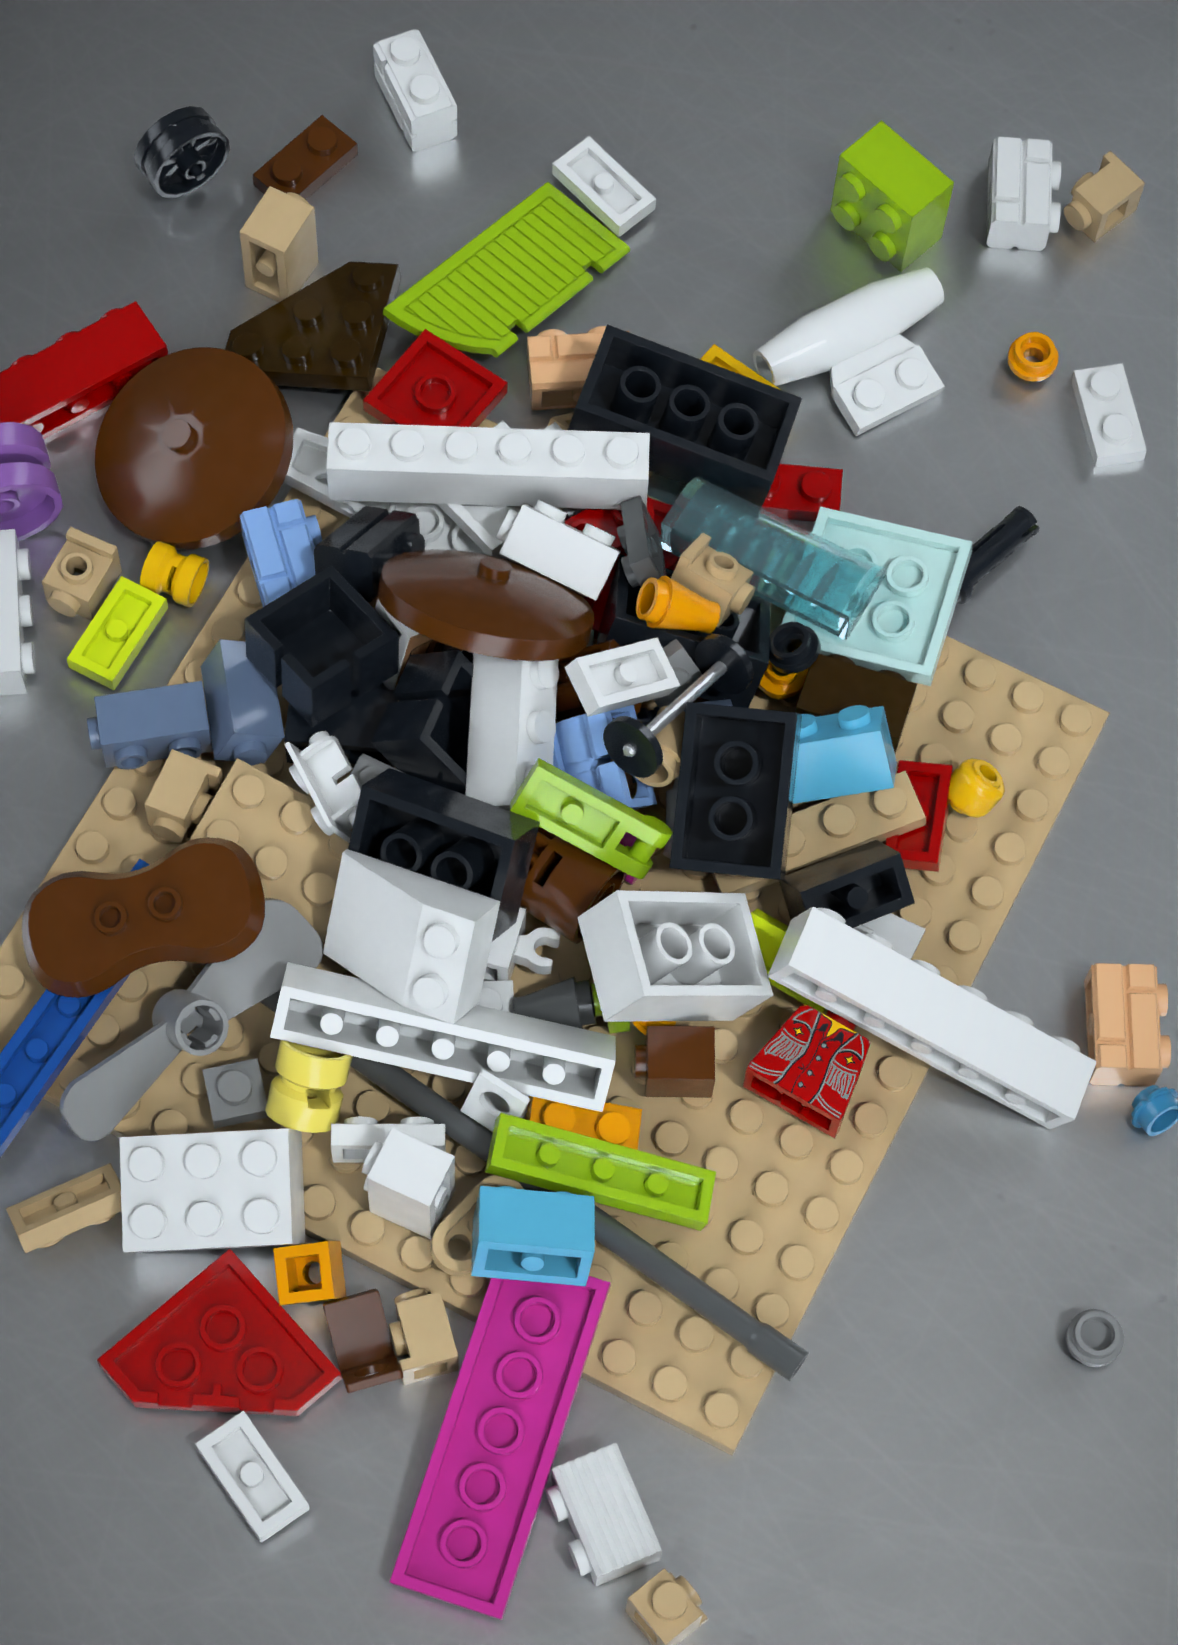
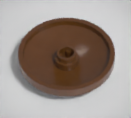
[95,347,293,550]
[377,549,594,661]

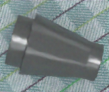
[513,977,596,1029]

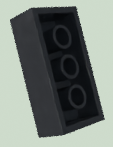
[568,324,802,512]

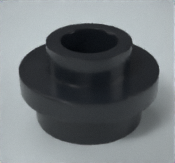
[769,622,821,674]

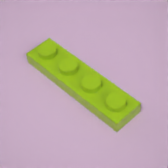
[485,1113,716,1231]

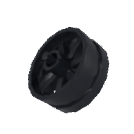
[134,106,230,198]

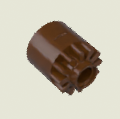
[520,827,626,944]

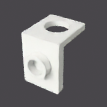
[460,1069,530,1132]

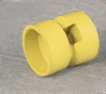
[265,1040,353,1133]

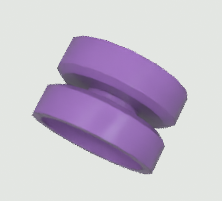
[0,422,63,541]

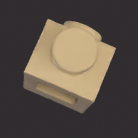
[1064,151,1145,243]
[42,526,122,621]
[671,532,756,628]
[144,749,224,843]
[388,1289,459,1386]
[625,1568,708,1645]

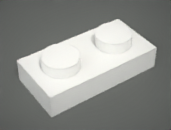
[552,136,656,237]
[1071,363,1147,468]
[565,637,681,717]
[331,1116,446,1163]
[195,1410,309,1543]

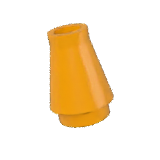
[636,576,721,634]

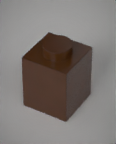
[634,1026,715,1098]

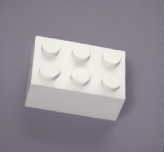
[577,890,774,1022]
[119,1128,306,1253]

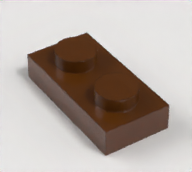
[253,115,358,200]

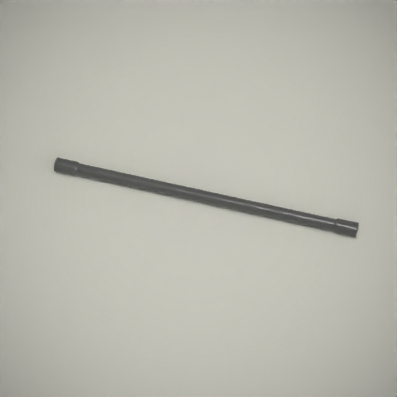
[201,963,809,1381]

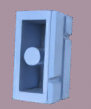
[239,499,322,607]

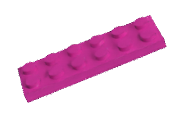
[390,1276,611,1620]

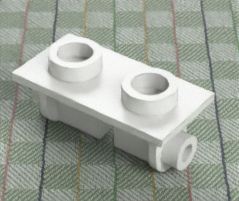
[284,731,362,843]

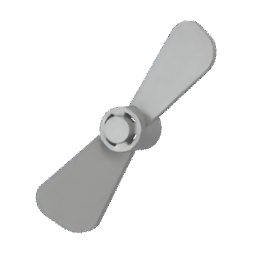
[60,898,323,1141]

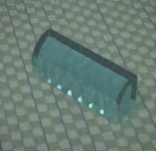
[661,476,886,641]

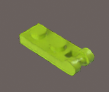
[510,758,673,879]

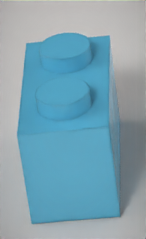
[793,705,897,804]
[471,1186,595,1286]

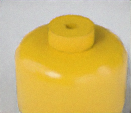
[948,758,1005,818]

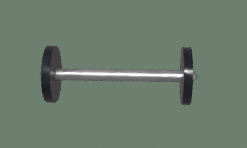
[603,634,754,778]

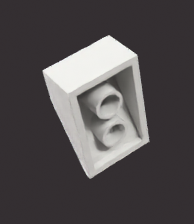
[323,849,500,1025]

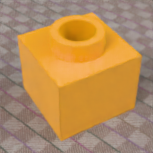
[273,1241,346,1306]

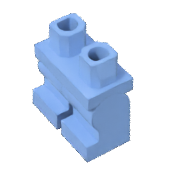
[553,705,657,810]

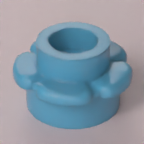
[1131,1085,1178,1136]

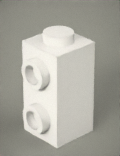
[496,499,621,601]

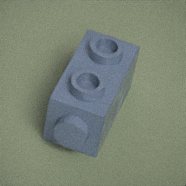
[200,639,285,766]
[87,681,213,769]

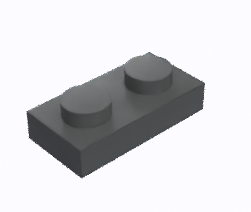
[617,496,667,588]

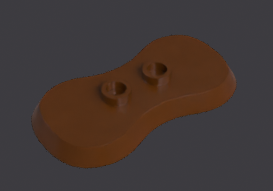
[22,837,265,998]

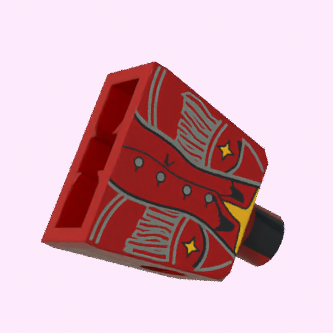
[743,1005,871,1139]

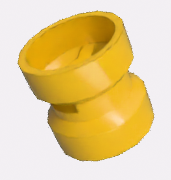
[140,541,209,608]

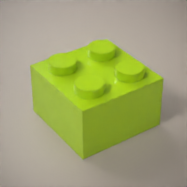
[830,120,954,272]

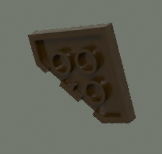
[225,261,401,391]

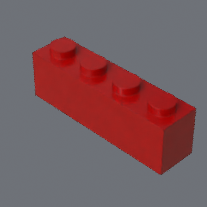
[0,301,168,439]

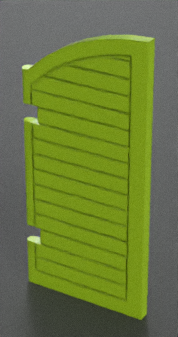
[383,182,630,358]

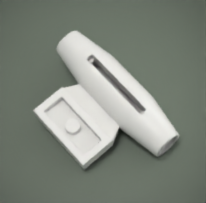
[753,267,945,436]

